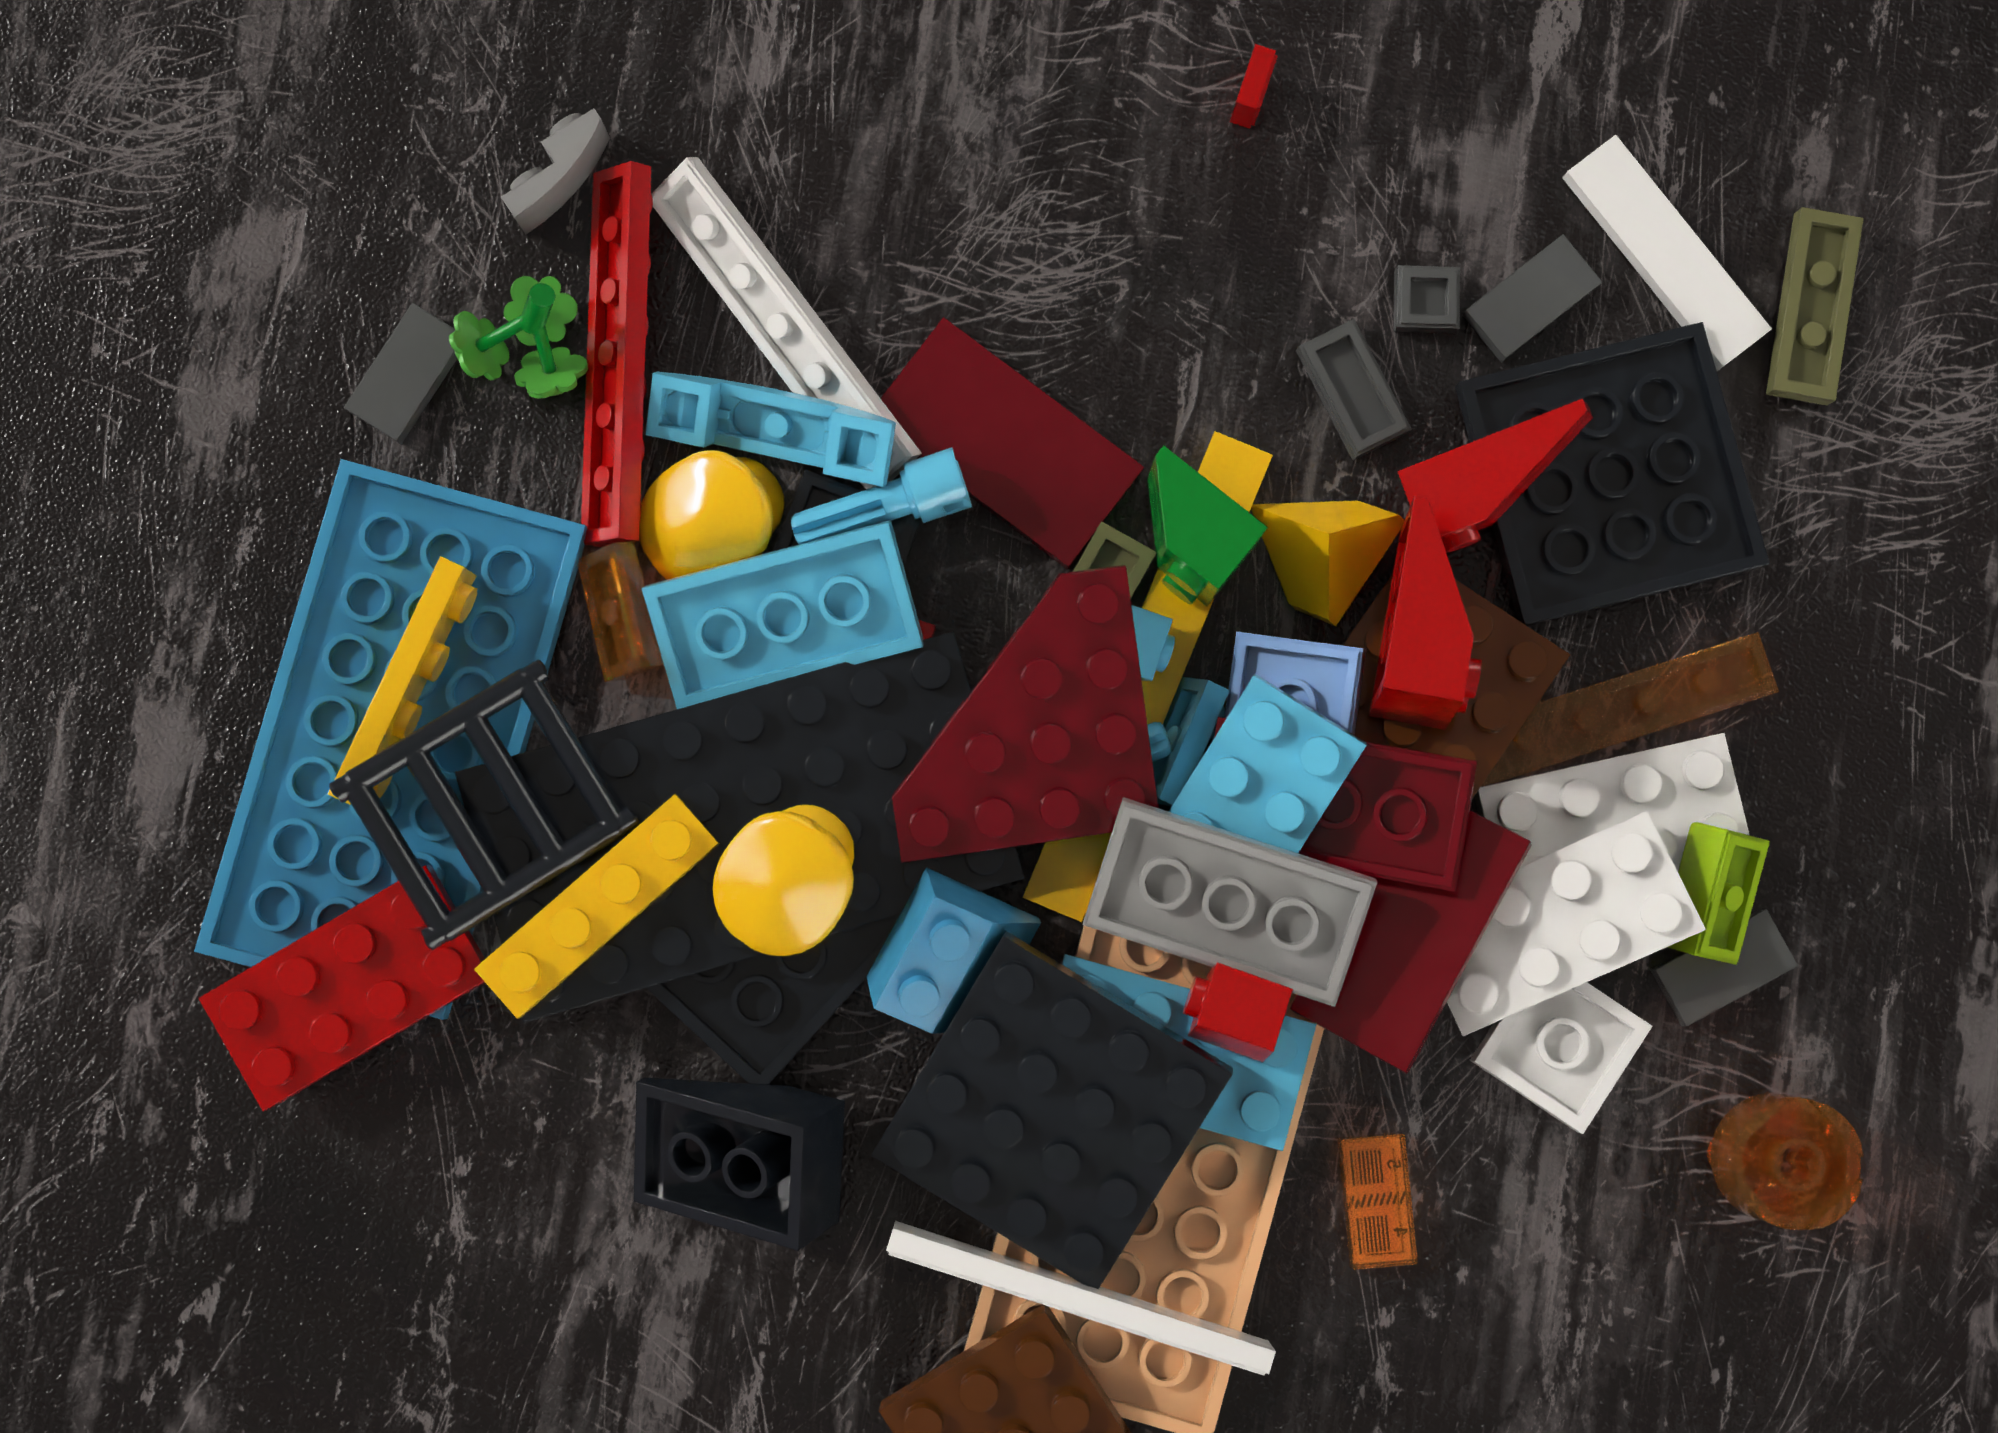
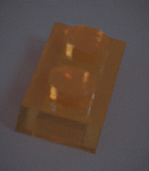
[578,541,662,682]

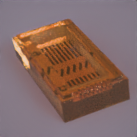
[1338,1132,1418,1270]

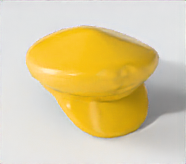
[639,450,785,580]
[712,805,855,956]

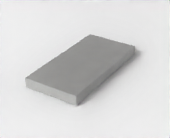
[1082,797,1377,1007]

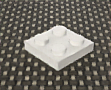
[1470,982,1652,1134]

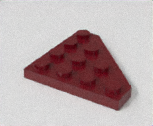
[892,565,1158,863]

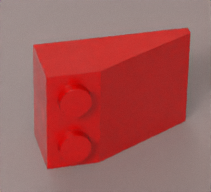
[1369,496,1482,730]

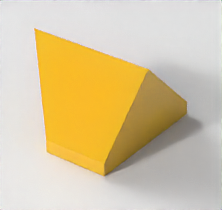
[1251,501,1404,626]

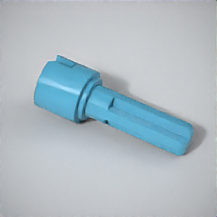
[791,447,972,544]

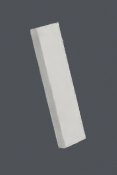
[1563,135,1772,371]

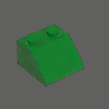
[1147,445,1268,606]

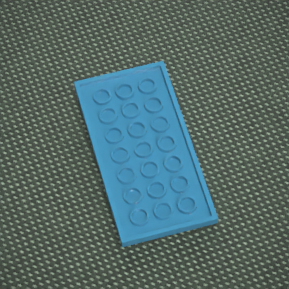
[194,459,587,1020]

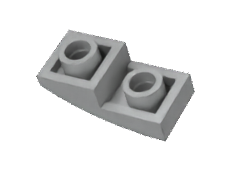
[501,108,610,235]

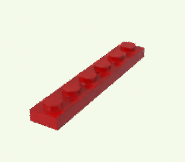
[581,161,653,547]

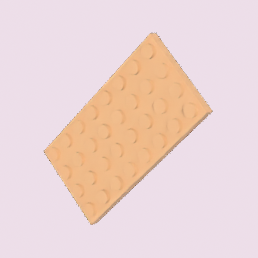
[964,926,1324,1433]

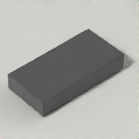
[1462,234,1602,363]
[343,303,457,445]
[1296,319,1412,461]
[1650,909,1798,1027]

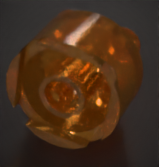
[1707,1092,1863,1230]

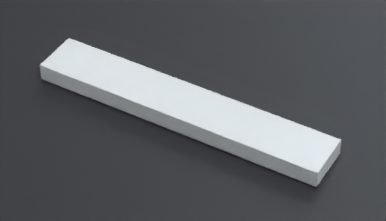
[652,157,922,490]
[886,1221,1276,1376]

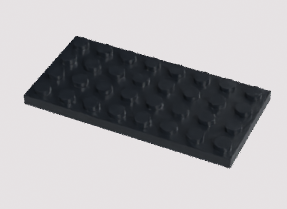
[455,631,1024,1023]

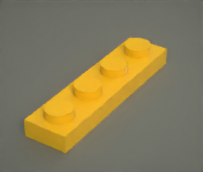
[328,556,477,805]
[474,794,720,1019]

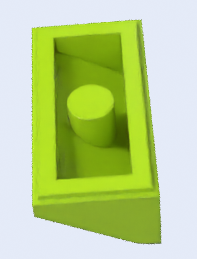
[1668,822,1769,965]

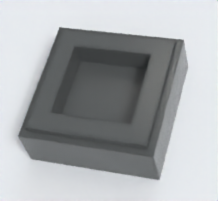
[1393,265,1460,334]

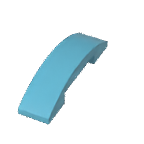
[645,371,896,487]

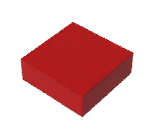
[1230,44,1278,129]

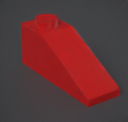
[1397,398,1593,553]

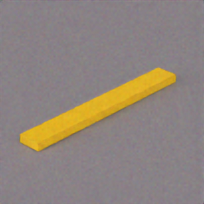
[1022,431,1273,922]

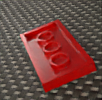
[198,865,485,1111]

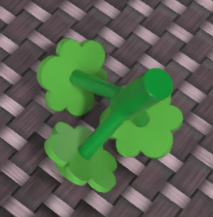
[449,276,588,399]

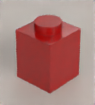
[1183,962,1293,1062]

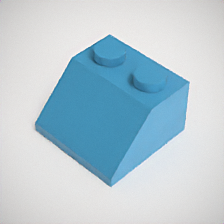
[866,867,1041,1034]

